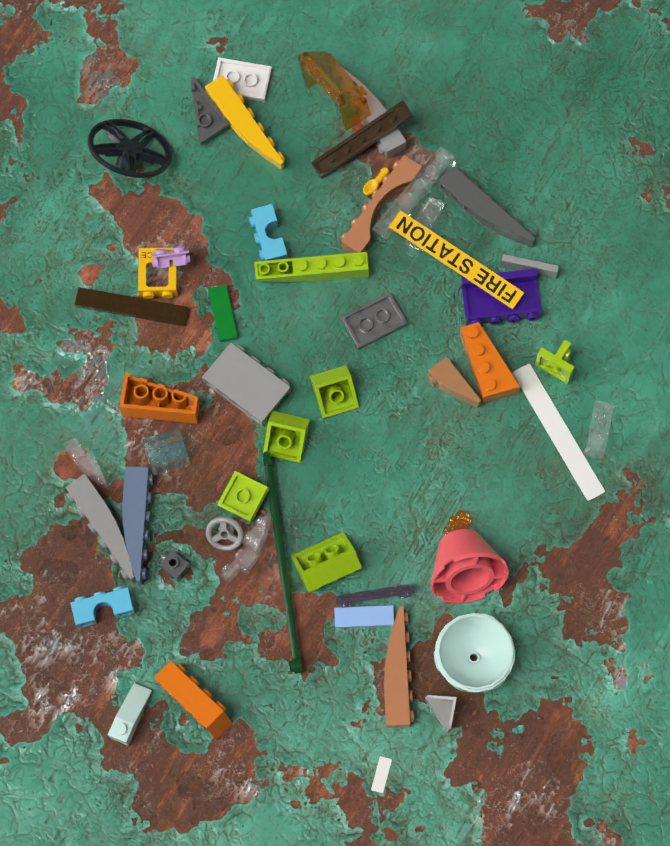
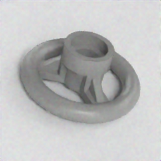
[206,517,244,551]

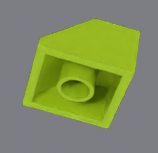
[310,365,359,418]
[263,411,310,463]

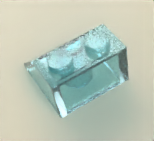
[143,428,191,475]

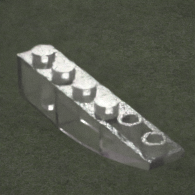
[372,146,456,241]

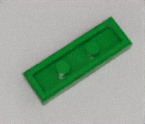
[208,285,238,343]

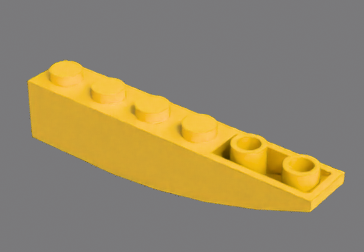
[205,75,285,170]

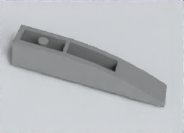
[331,62,406,159]
[65,474,136,583]

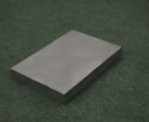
[340,292,408,350]

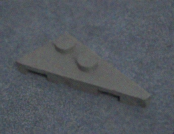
[191,76,230,146]

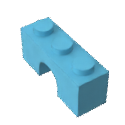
[249,204,288,261]
[70,586,135,629]

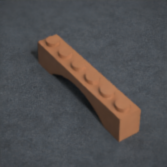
[340,155,422,253]

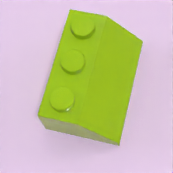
[291,532,362,593]

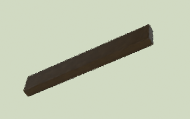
[311,100,414,179]
[74,287,189,327]

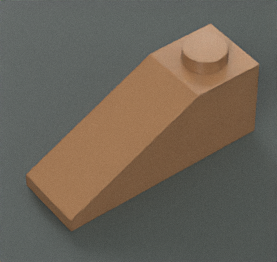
[427,357,481,408]

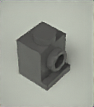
[159,550,191,582]

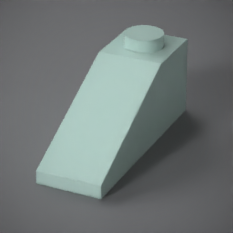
[108,683,152,746]

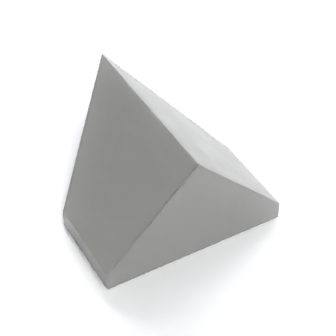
[424,695,457,733]

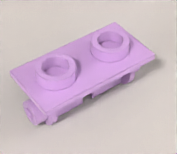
[151,246,190,269]

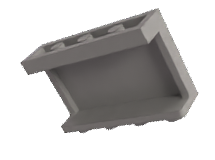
[202,343,291,427]

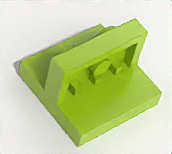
[535,340,575,384]

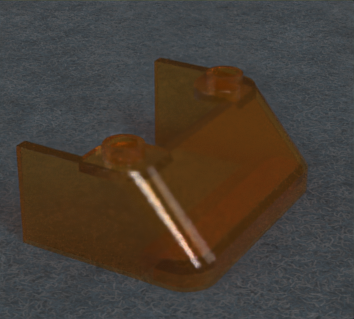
[297,51,370,131]

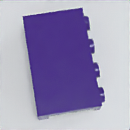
[461,269,542,325]

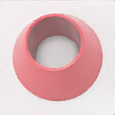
[431,529,509,603]

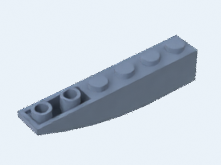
[122,466,153,585]

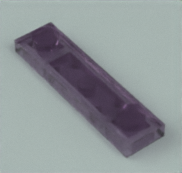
[335,584,415,608]

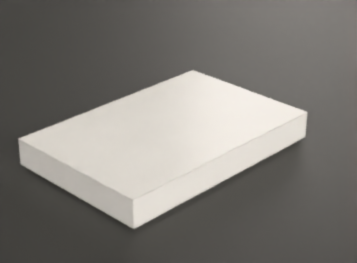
[213,57,272,102]

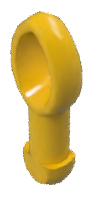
[363,168,390,196]

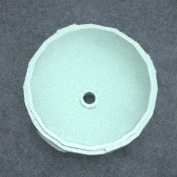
[434,613,515,693]

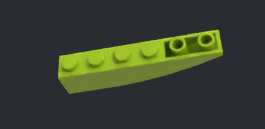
[254,252,369,282]

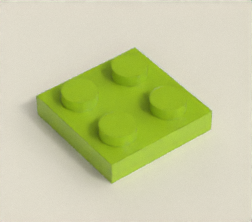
[217,471,270,523]

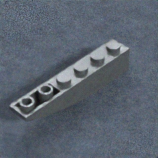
[438,166,535,248]

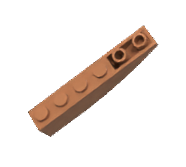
[384,606,414,729]

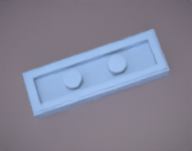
[334,605,394,628]

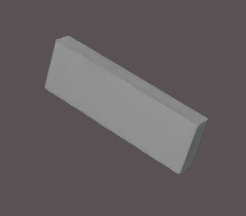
[501,254,559,279]

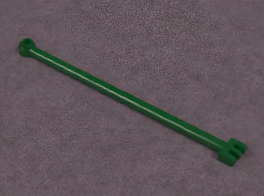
[263,451,302,674]

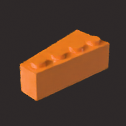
[460,322,520,404]
[119,372,200,424]
[154,660,233,740]

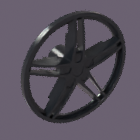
[88,119,172,178]

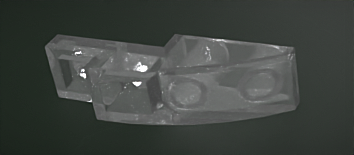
[221,513,272,584]

